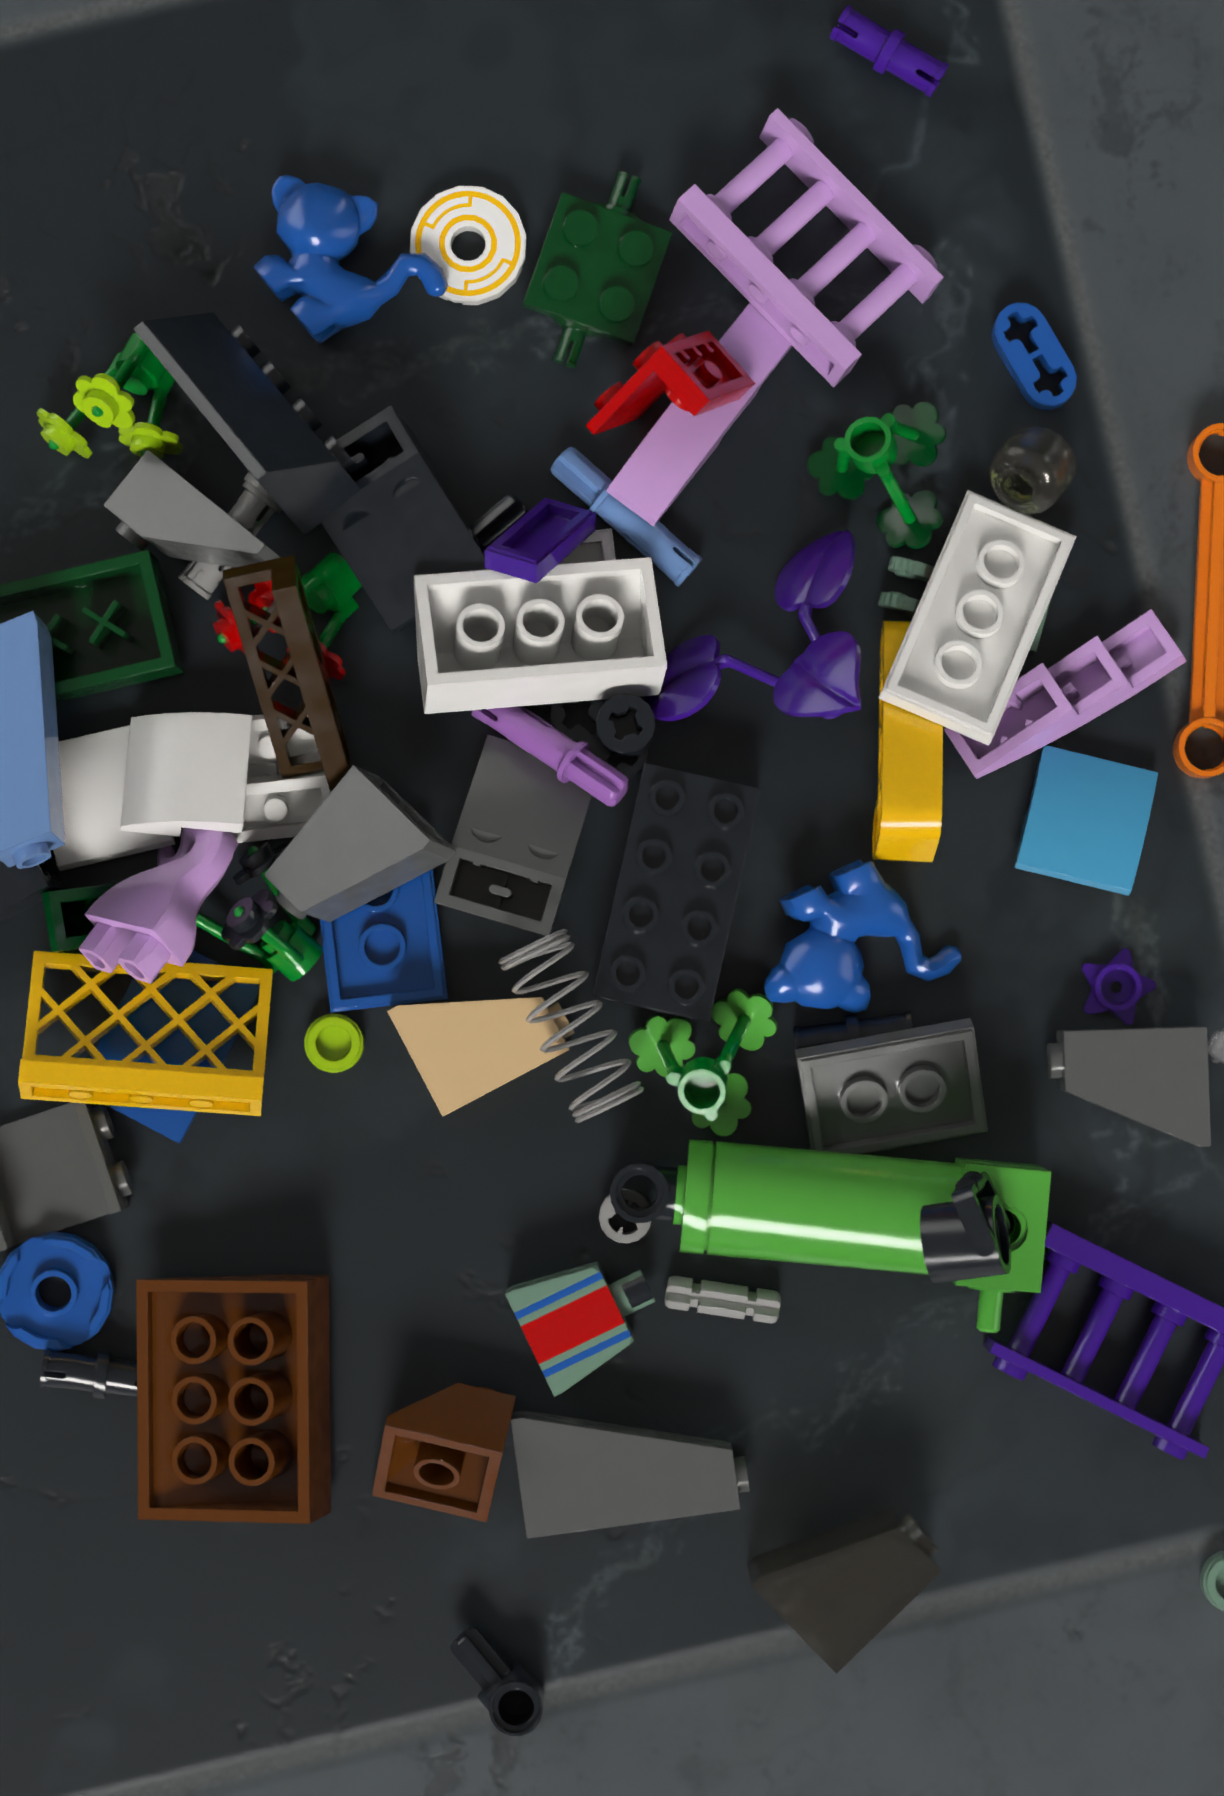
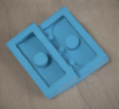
[1014,745,1158,896]

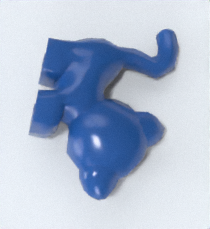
[253,175,448,344]
[764,859,961,1013]

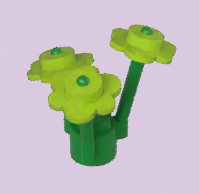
[36,333,183,459]

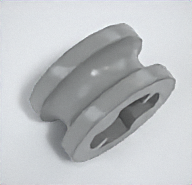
[599,1188,651,1244]

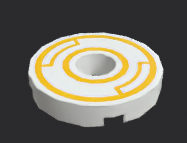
[410,186,527,305]

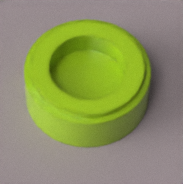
[304,1013,365,1073]

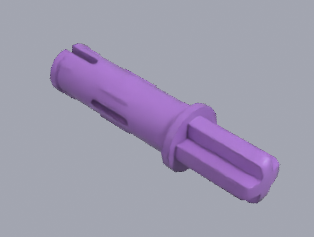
[472,706,629,807]

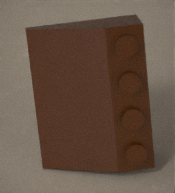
[136,1274,331,1524]

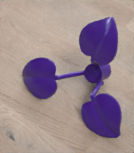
[645,529,861,722]

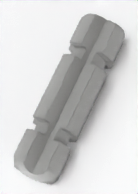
[664,1276,781,1324]

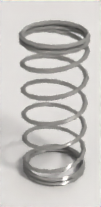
[498,929,644,1123]

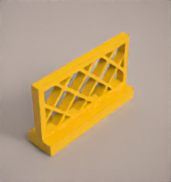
[18,951,273,1116]

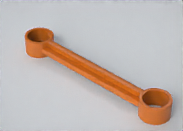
[1173,423,1224,779]

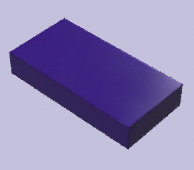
[485,498,596,583]

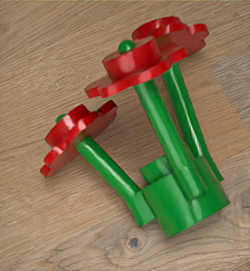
[213,553,361,680]

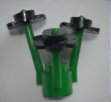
[196,842,323,982]

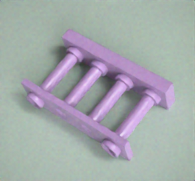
[669,108,943,388]

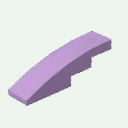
[606,303,792,527]
[944,609,1187,779]

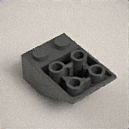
[434,734,592,936]

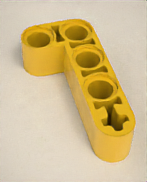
[872,620,943,862]

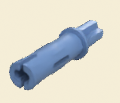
[550,447,703,587]

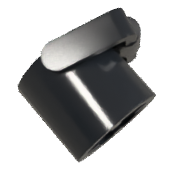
[920,1171,1012,1284]

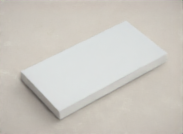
[879,490,1077,746]

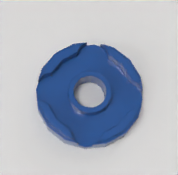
[0,1231,116,1352]

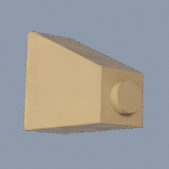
[387,997,575,1117]

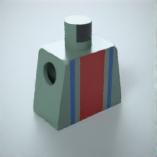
[505,1262,656,1397]

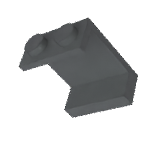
[0,1102,134,1252]

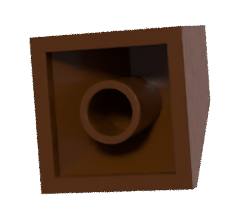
[372,1383,516,1522]

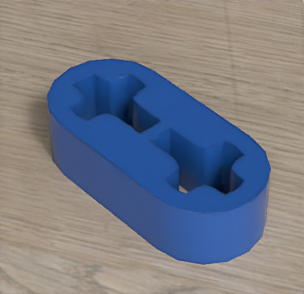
[991,303,1077,411]

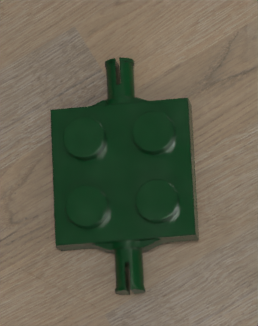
[522,171,672,369]

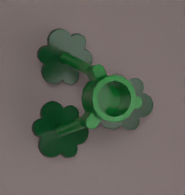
[807,402,947,549]

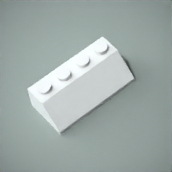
[414,557,667,714]

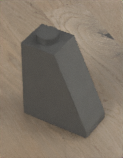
[264,765,457,922]
[1047,1026,1211,1147]

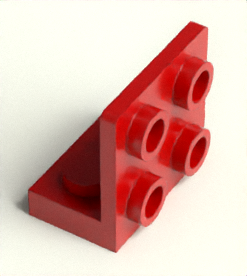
[586,330,755,435]

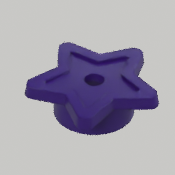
[1081,948,1156,1025]

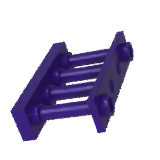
[983,1220,1224,1460]

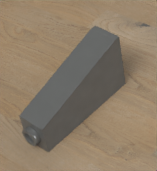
[511,1410,750,1539]

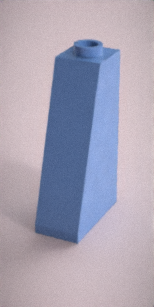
[0,611,65,869]

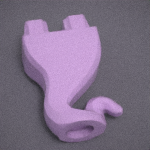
[79,828,238,983]

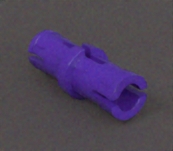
[829,5,949,98]

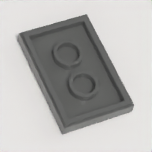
[795,1018,988,1155]

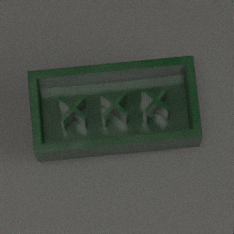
[0,550,185,703]

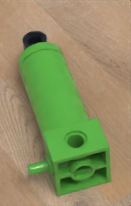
[610,1139,1051,1333]

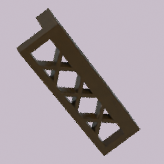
[223,555,352,792]

